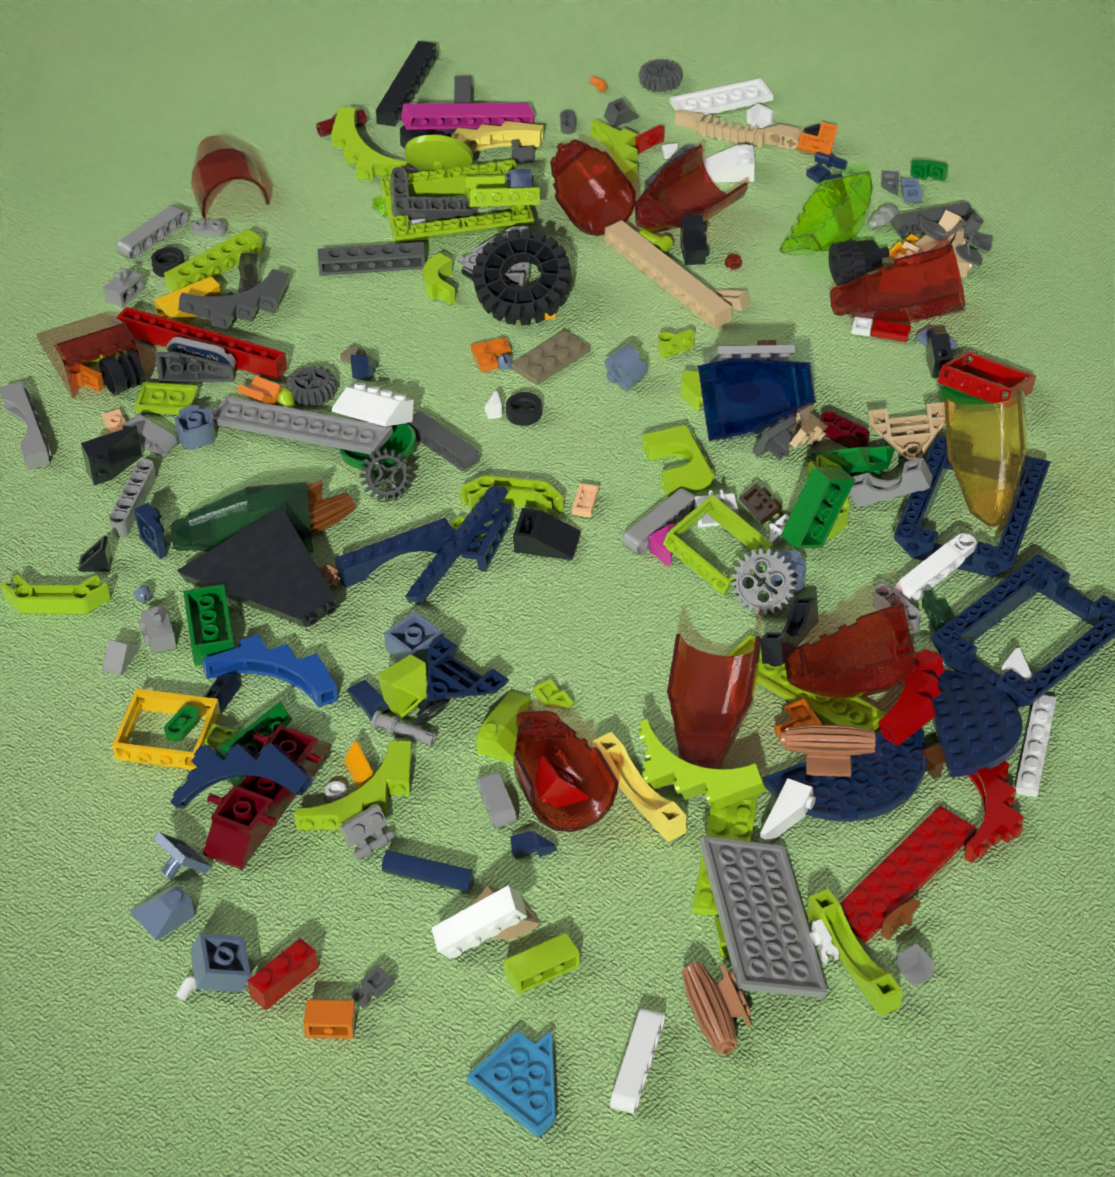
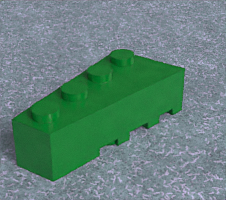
[215,701,292,786]

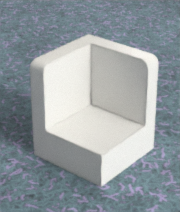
[747,103,773,129]

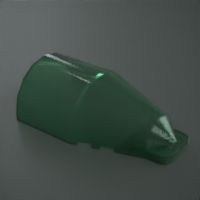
[171,480,313,552]

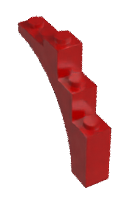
[878,639,945,746]
[964,761,1024,863]

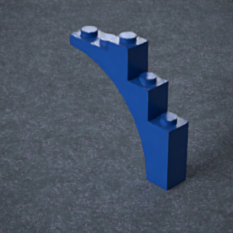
[202,635,338,707]

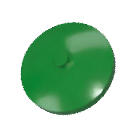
[340,421,417,470]

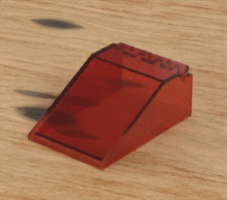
[36,312,140,398]

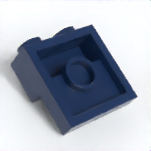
[134,502,167,559]

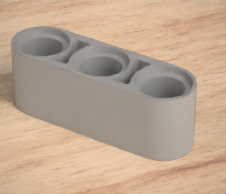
[122,414,177,457]
[873,584,921,635]
[476,772,517,828]

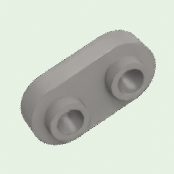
[191,219,226,237]

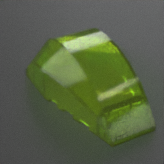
[779,171,873,256]

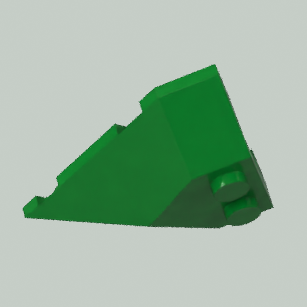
[808,446,895,475]

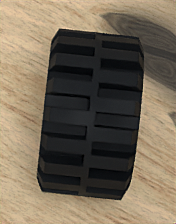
[828,240,866,288]

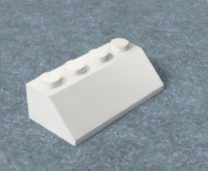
[332,383,414,427]

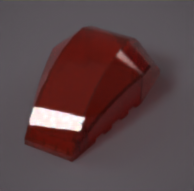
[784,603,920,698]

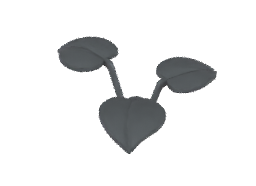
[919,214,993,266]

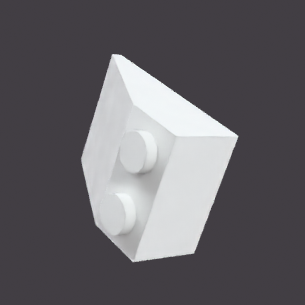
[702,144,755,182]

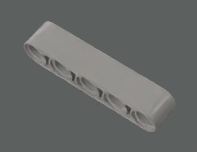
[117,205,188,259]
[109,459,156,537]
[622,488,697,554]

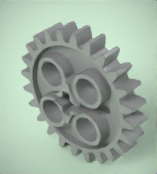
[731,548,798,615]

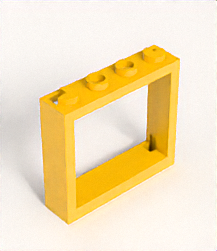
[112,688,221,770]

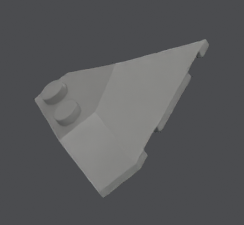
[456,226,530,289]

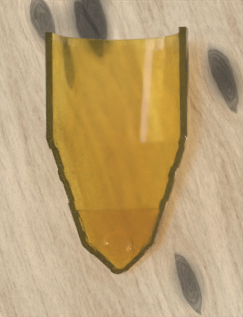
[944,388,1029,528]

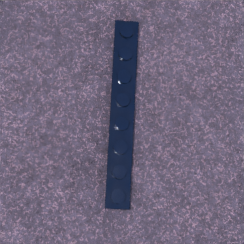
[405,486,509,603]

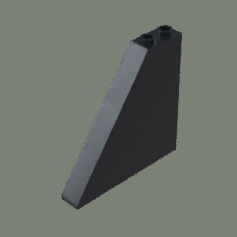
[177,507,341,627]

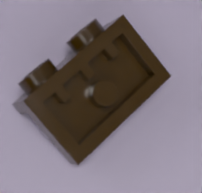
[738,483,784,525]

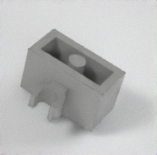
[103,267,145,308]
[138,605,176,654]

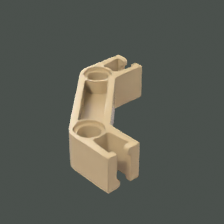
[897,210,966,265]

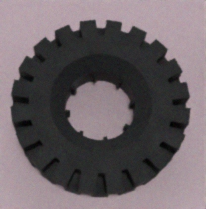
[472,229,572,326]

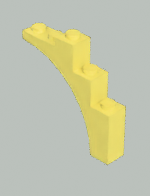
[451,121,544,153]

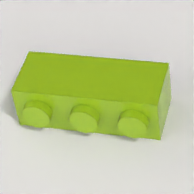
[504,933,580,995]

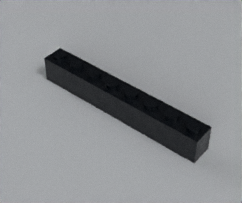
[376,41,439,127]

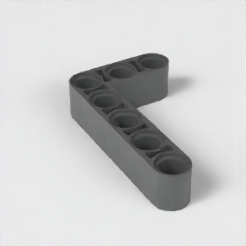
[389,167,478,220]

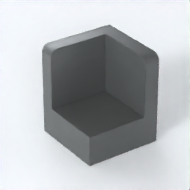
[511,140,534,164]

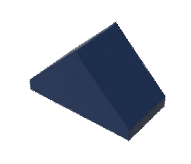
[350,354,379,381]

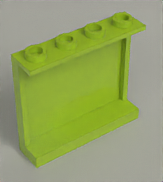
[465,174,540,207]

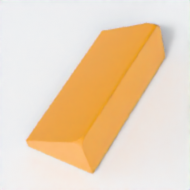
[344,741,373,789]

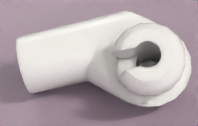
[175,975,202,1001]

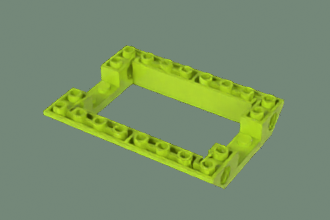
[380,160,534,244]

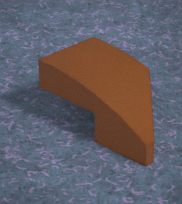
[881,899,921,940]

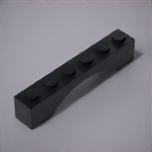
[760,598,819,667]

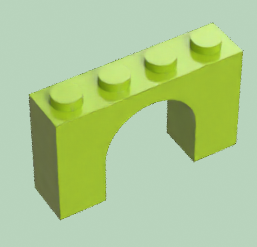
[642,425,714,498]

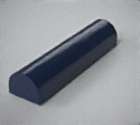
[382,850,474,892]

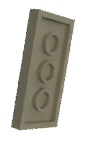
[511,330,590,385]

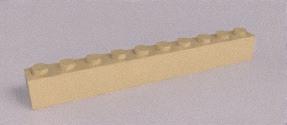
[604,220,732,329]

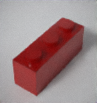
[247,938,319,1010]

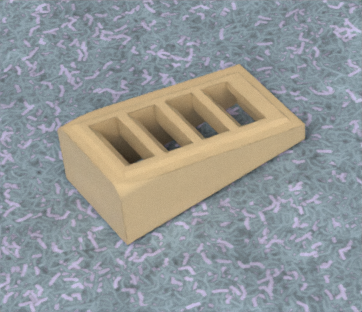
[714,290,750,311]

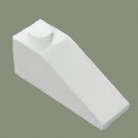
[760,779,816,844]

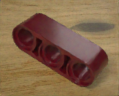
[821,411,870,448]

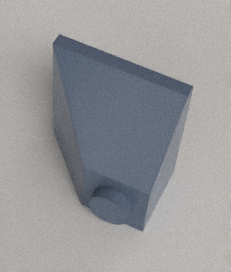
[130,886,195,941]

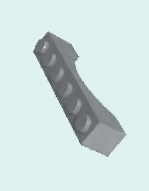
[0,381,52,470]

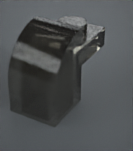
[238,253,261,293]

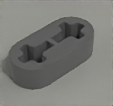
[560,110,575,134]

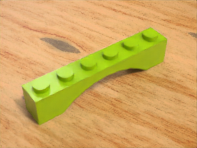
[807,889,903,1016]

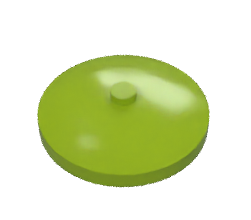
[404,135,473,172]

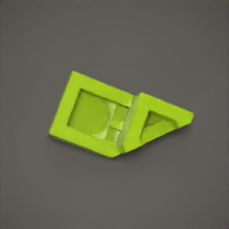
[532,678,574,708]

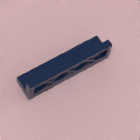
[461,503,514,571]

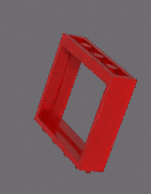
[938,351,1037,408]

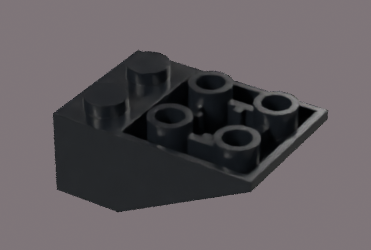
[513,508,581,560]

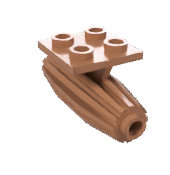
[780,724,875,777]
[682,962,752,1055]

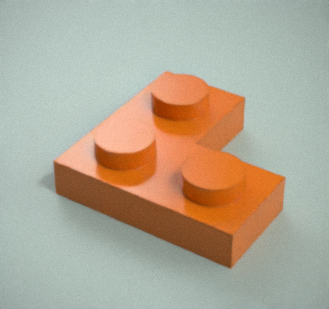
[797,122,838,155]
[470,337,511,372]
[774,699,822,741]

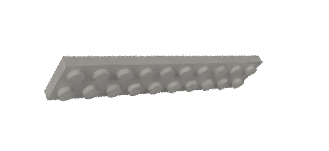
[212,396,393,455]

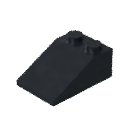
[81,425,142,486]

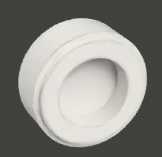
[324,781,347,802]

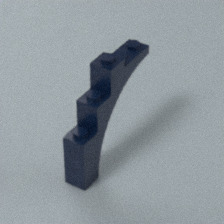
[170,743,316,809]

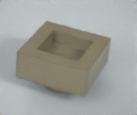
[340,345,366,364]

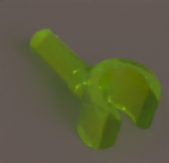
[372,196,387,217]

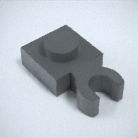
[351,966,395,1008]

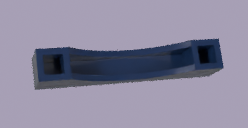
[335,518,454,588]

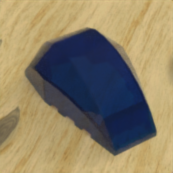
[698,358,816,441]

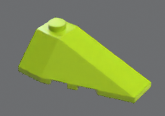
[476,691,530,765]

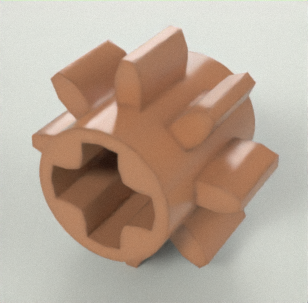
[318,564,341,587]

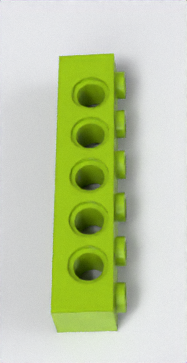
[164,228,263,292]

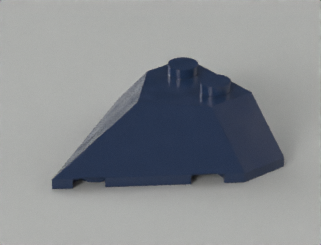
[426,635,509,701]

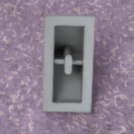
[102,640,140,676]

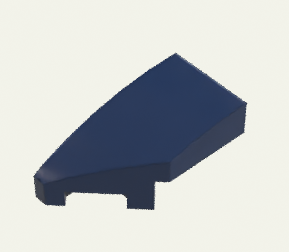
[510,831,558,859]

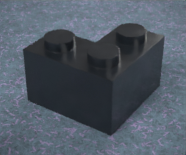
[680,214,709,266]

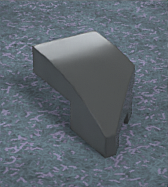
[881,171,899,195]

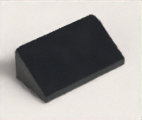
[204,673,241,713]

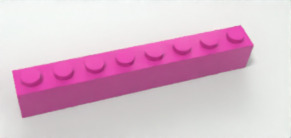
[401,103,534,130]

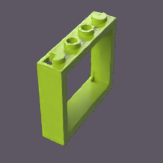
[663,494,773,595]

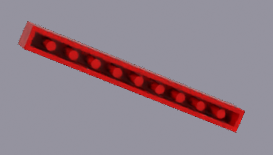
[117,307,287,380]

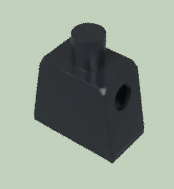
[857,240,890,273]
[926,334,953,378]

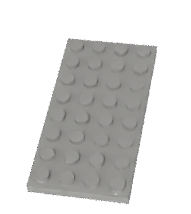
[699,836,828,998]

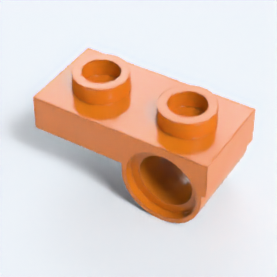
[66,361,104,392]

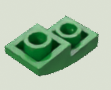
[910,160,949,182]

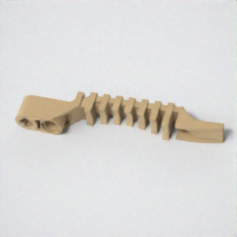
[674,110,803,150]

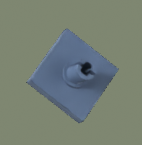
[153,831,211,879]

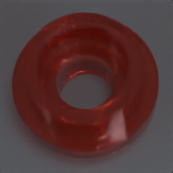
[724,254,742,270]

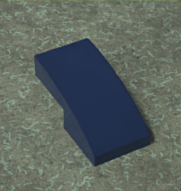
[347,680,389,721]

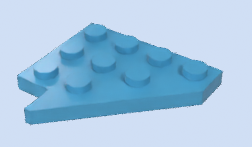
[467,1031,556,1138]

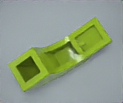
[423,252,456,305]

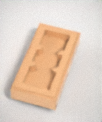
[101,409,126,434]
[572,483,599,517]

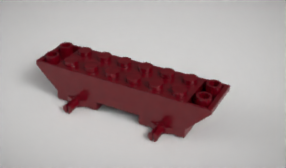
[203,725,332,870]

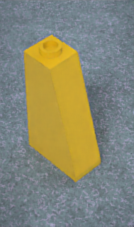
[154,277,222,324]

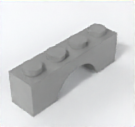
[850,458,933,507]

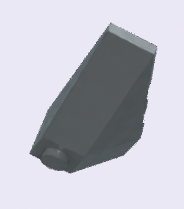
[155,352,234,383]

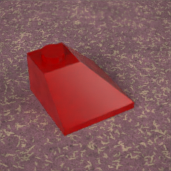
[534,756,590,807]

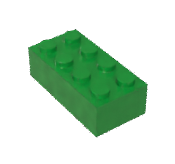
[781,467,855,549]
[183,584,234,666]

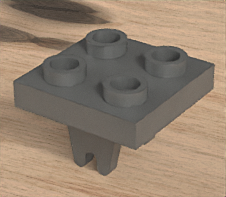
[752,416,797,460]

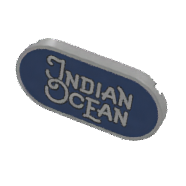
[166,337,236,369]

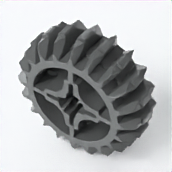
[639,59,682,93]
[286,365,337,407]
[359,449,413,502]

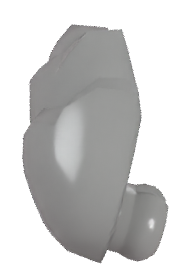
[867,205,899,228]

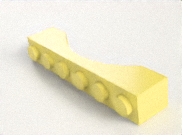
[593,732,687,843]

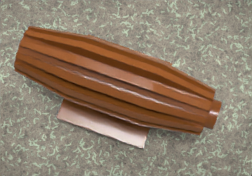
[286,480,355,539]

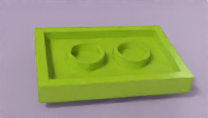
[134,382,199,415]

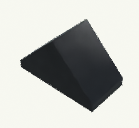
[78,535,112,572]

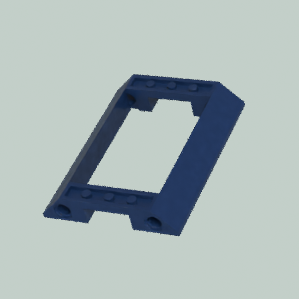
[894,435,1051,577]
[931,554,1115,708]

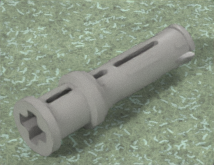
[371,710,437,747]

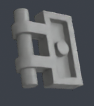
[339,804,394,860]

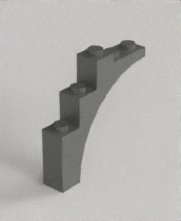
[178,269,289,330]

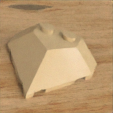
[868,402,948,461]

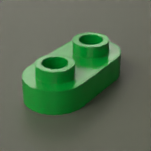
[164,706,200,742]

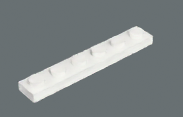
[1016,695,1057,798]

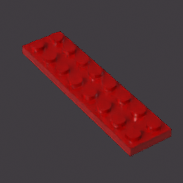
[840,805,977,942]

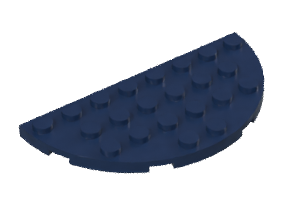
[932,670,1022,777]
[762,728,927,821]

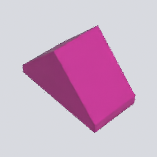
[649,524,675,566]

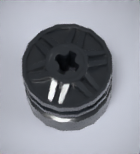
[98,348,145,396]

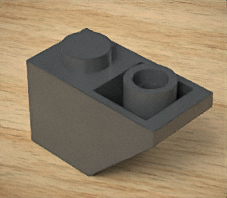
[604,98,639,128]

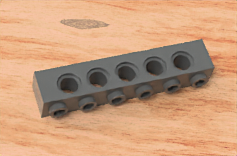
[318,242,425,276]

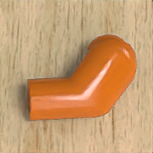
[590,76,607,92]

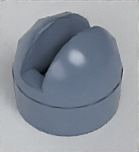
[497,354,512,370]
[133,586,151,603]

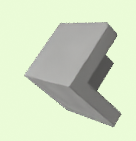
[896,943,935,987]

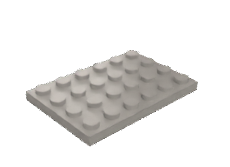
[709,345,795,366]

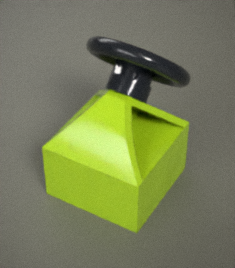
[377,654,450,726]

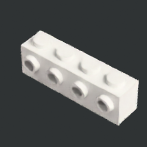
[432,885,527,959]

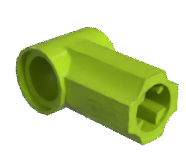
[639,229,674,254]

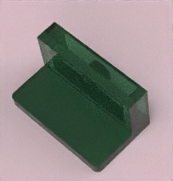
[922,590,955,632]

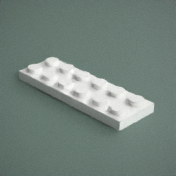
[670,78,773,115]

